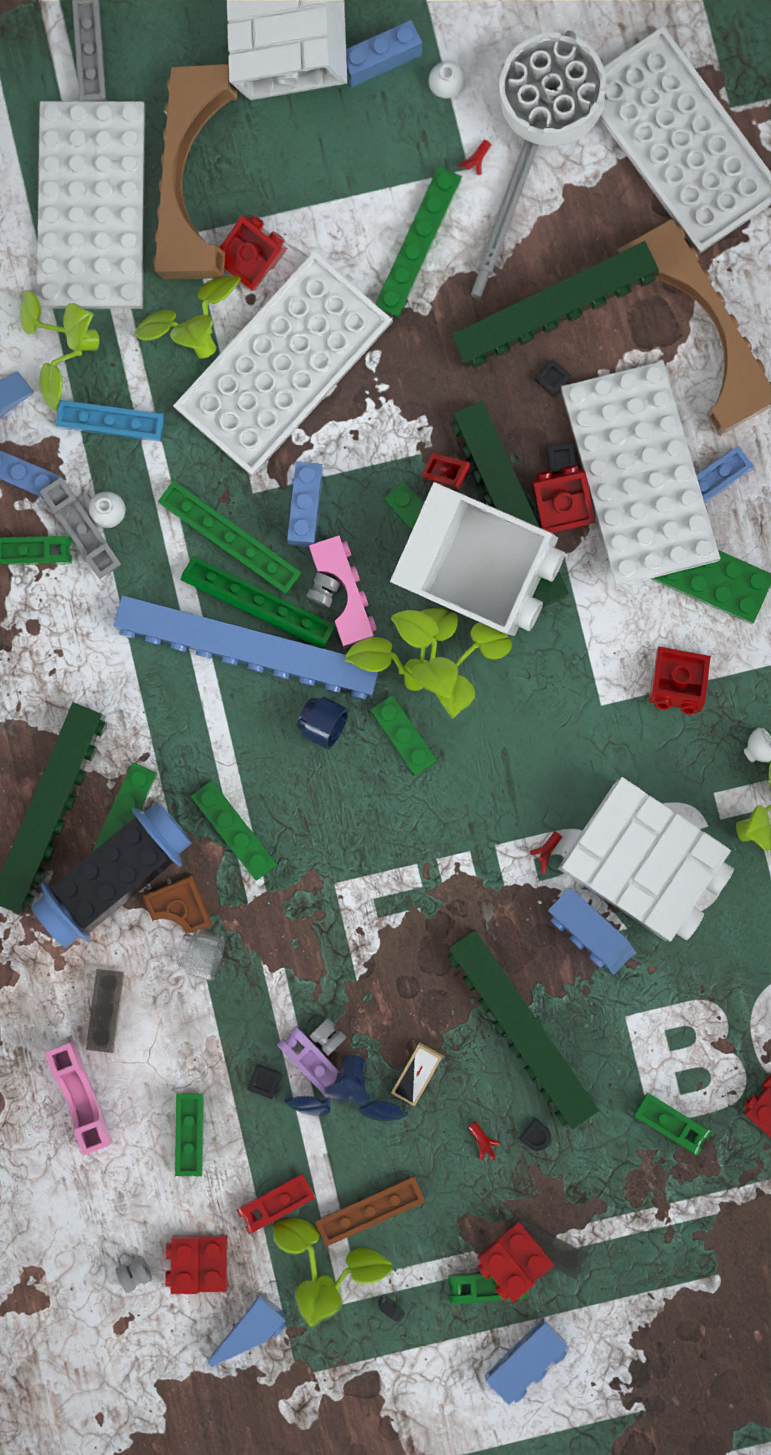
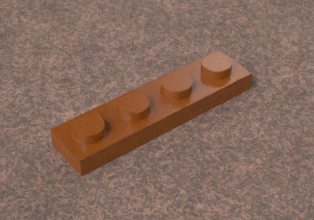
[315,1175,425,1247]

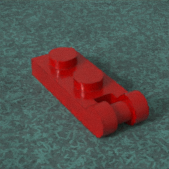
[236,1173,316,1234]

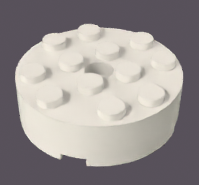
[499,32,606,146]

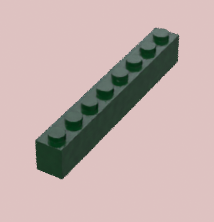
[452,241,659,368]
[450,401,569,608]
[0,702,107,914]
[447,930,599,1129]

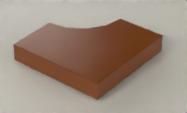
[143,875,213,935]

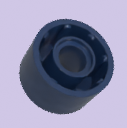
[297,697,349,750]

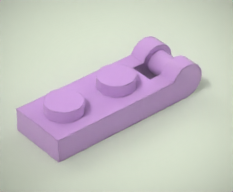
[277,1026,341,1098]

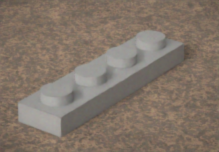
[72,0,107,102]

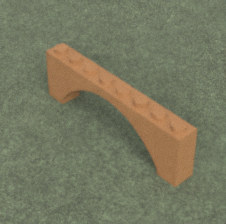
[153,64,238,280]
[616,219,771,436]

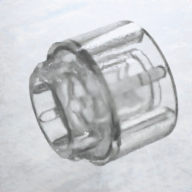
[177,929,225,981]

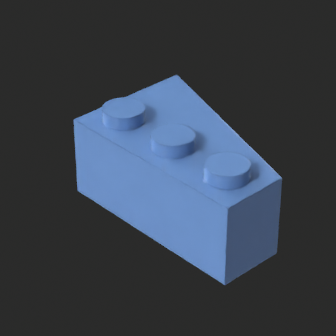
[548,887,635,975]

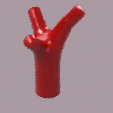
[459,139,491,175]
[530,831,563,874]
[468,1121,499,1160]

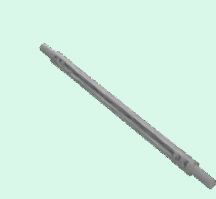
[471,30,576,298]

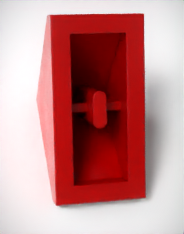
[421,453,470,493]

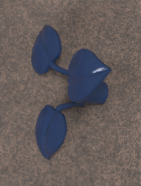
[284,1055,408,1121]

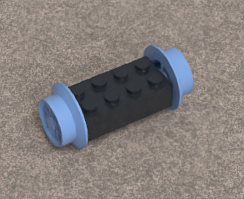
[31,802,192,948]

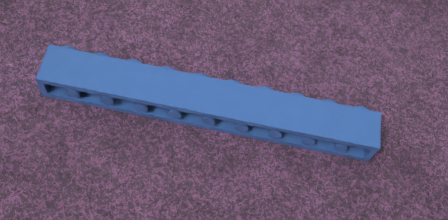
[113,595,379,700]

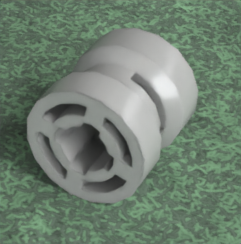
[306,572,341,608]
[309,1018,347,1056]
[115,1256,152,1293]

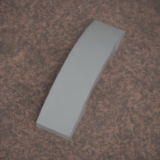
[39,477,122,579]

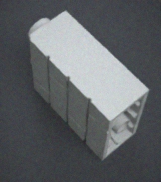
[227,0,347,100]
[390,482,565,636]
[557,777,734,942]

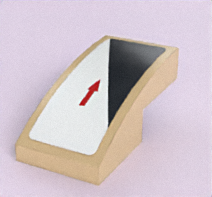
[391,1042,443,1106]

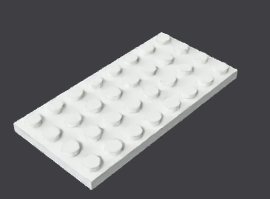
[600,26,771,254]
[37,102,145,309]
[173,252,392,477]
[561,361,720,587]

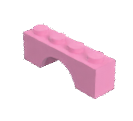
[309,536,377,649]
[45,1041,113,1156]

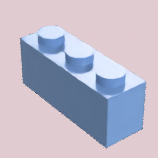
[346,20,422,87]
[287,461,323,547]
[485,1318,568,1405]

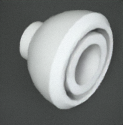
[428,61,465,98]
[88,491,125,528]
[744,727,771,763]

